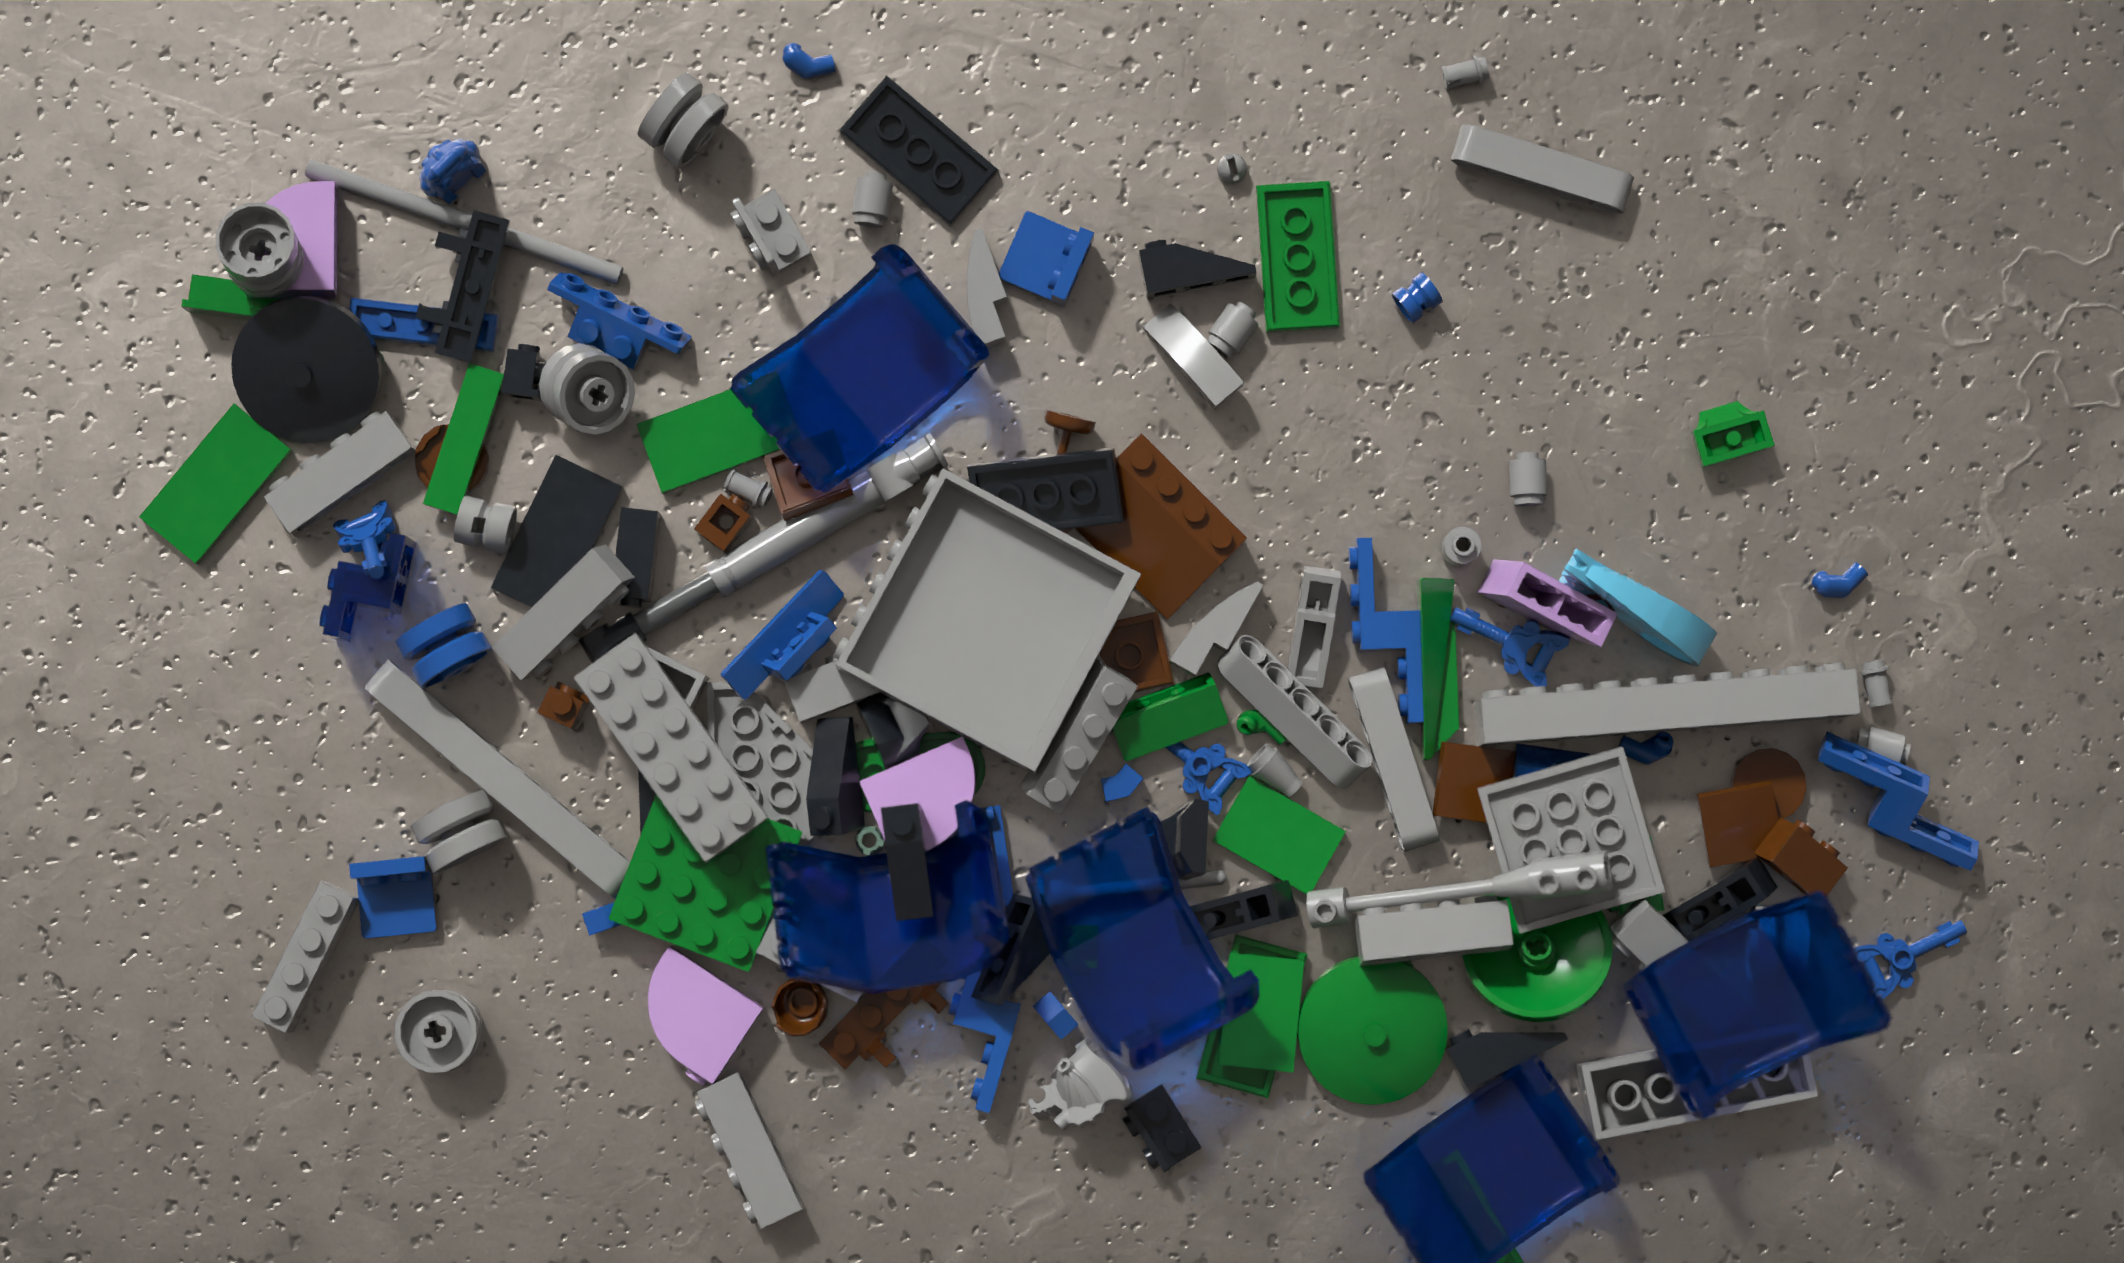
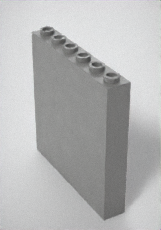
[833,469,1141,774]

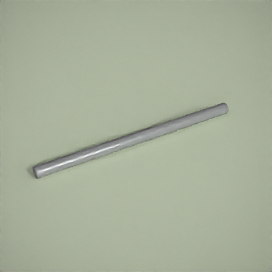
[305,159,624,284]

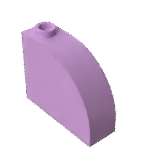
[245,181,338,298]
[1477,559,1618,647]
[859,736,976,852]
[648,946,765,1086]

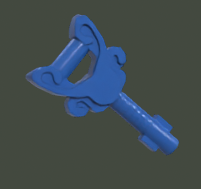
[333,500,396,579]
[1450,607,1570,687]
[1165,742,1253,815]
[1847,920,1967,1004]

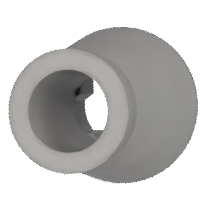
[1247,744,1303,798]

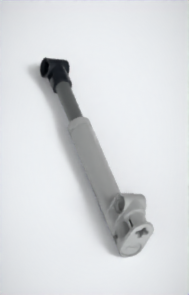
[579,433,948,663]

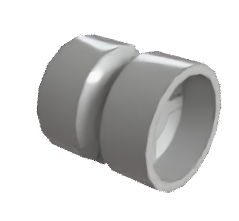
[454,496,517,554]

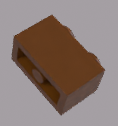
[1754,817,1848,904]

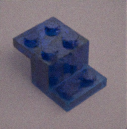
[320,533,416,642]

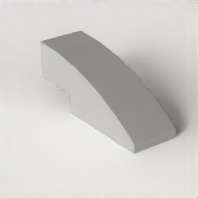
[967,228,1007,351]
[1143,304,1244,410]
[1288,565,1341,689]
[1169,582,1263,677]

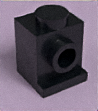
[502,344,546,402]

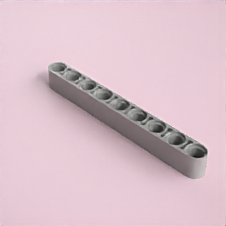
[364,659,630,899]

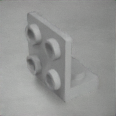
[730,189,812,276]

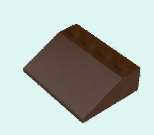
[1075,433,1247,620]

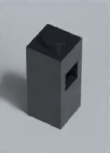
[615,507,662,608]

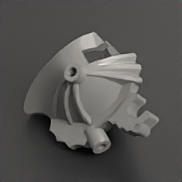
[1028,1038,1132,1131]

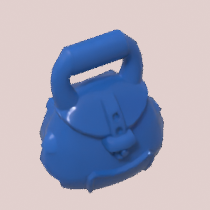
[419,138,486,204]

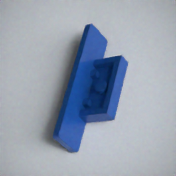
[547,272,692,369]
[721,570,844,699]

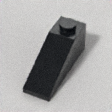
[1138,240,1257,299]
[806,717,865,836]
[881,803,934,921]
[1662,856,1778,943]
[1173,880,1298,947]
[971,893,1067,1006]
[1445,1029,1568,1090]

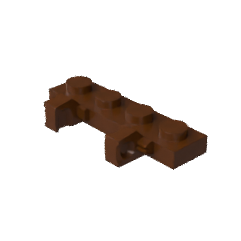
[818,936,949,1069]

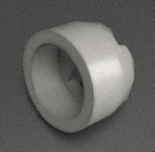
[1217,154,1247,185]

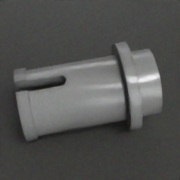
[1441,55,1490,90]
[723,469,773,509]
[1860,660,1893,707]

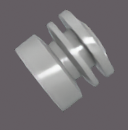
[216,203,304,297]

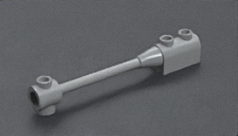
[1307,850,1613,929]

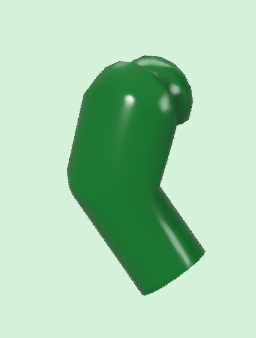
[1236,710,1287,746]

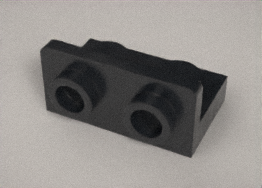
[1122,1084,1202,1173]

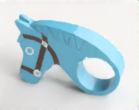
[1559,549,1717,667]

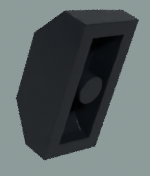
[856,693,929,770]
[1153,799,1209,881]

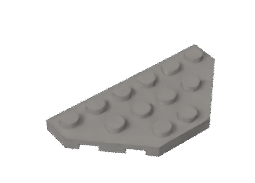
[707,682,815,858]

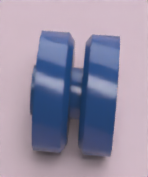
[395,603,492,689]

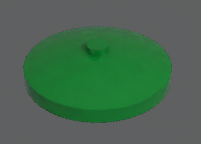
[1462,894,1613,1022]
[1297,956,1448,1105]

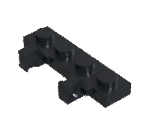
[415,210,510,364]

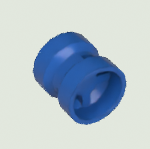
[1391,272,1443,324]

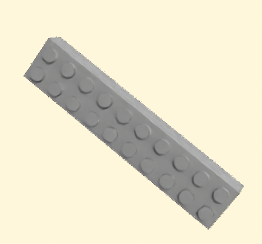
[1474,663,1860,746]

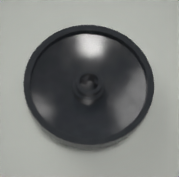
[231,295,382,443]

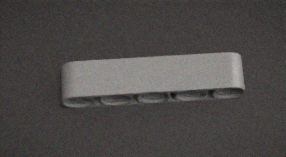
[1451,124,1634,214]
[1218,635,1373,788]
[1348,667,1440,852]

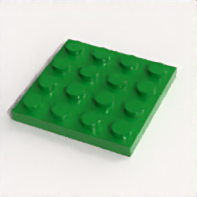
[608,794,803,972]

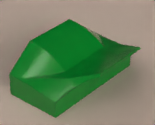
[1691,401,1775,468]

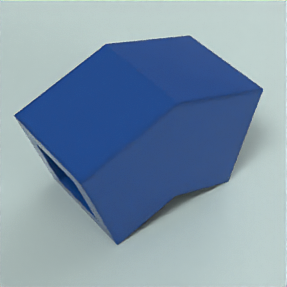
[1101,764,1144,802]
[582,902,622,936]
[1032,991,1079,1040]

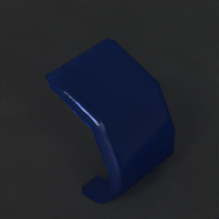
[729,244,989,493]
[766,800,1009,994]
[1026,807,1260,1070]
[1623,891,1893,1120]
[1364,1054,1620,1263]

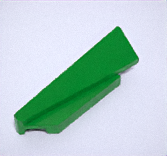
[1417,577,1459,761]

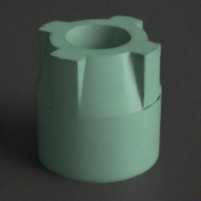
[855,826,885,856]

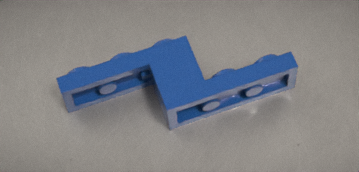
[1348,538,1424,724]
[1818,731,1979,871]
[948,915,1021,1113]

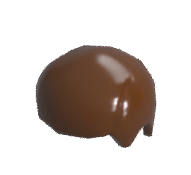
[771,977,829,1037]

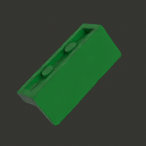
[181,274,282,321]
[1112,672,1228,761]

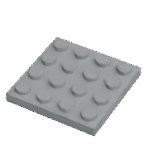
[1477,747,1665,933]

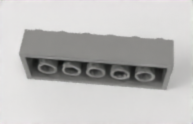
[574,633,770,862]
[1576,1021,1818,1140]

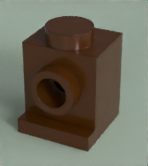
[694,494,752,553]
[537,682,590,731]

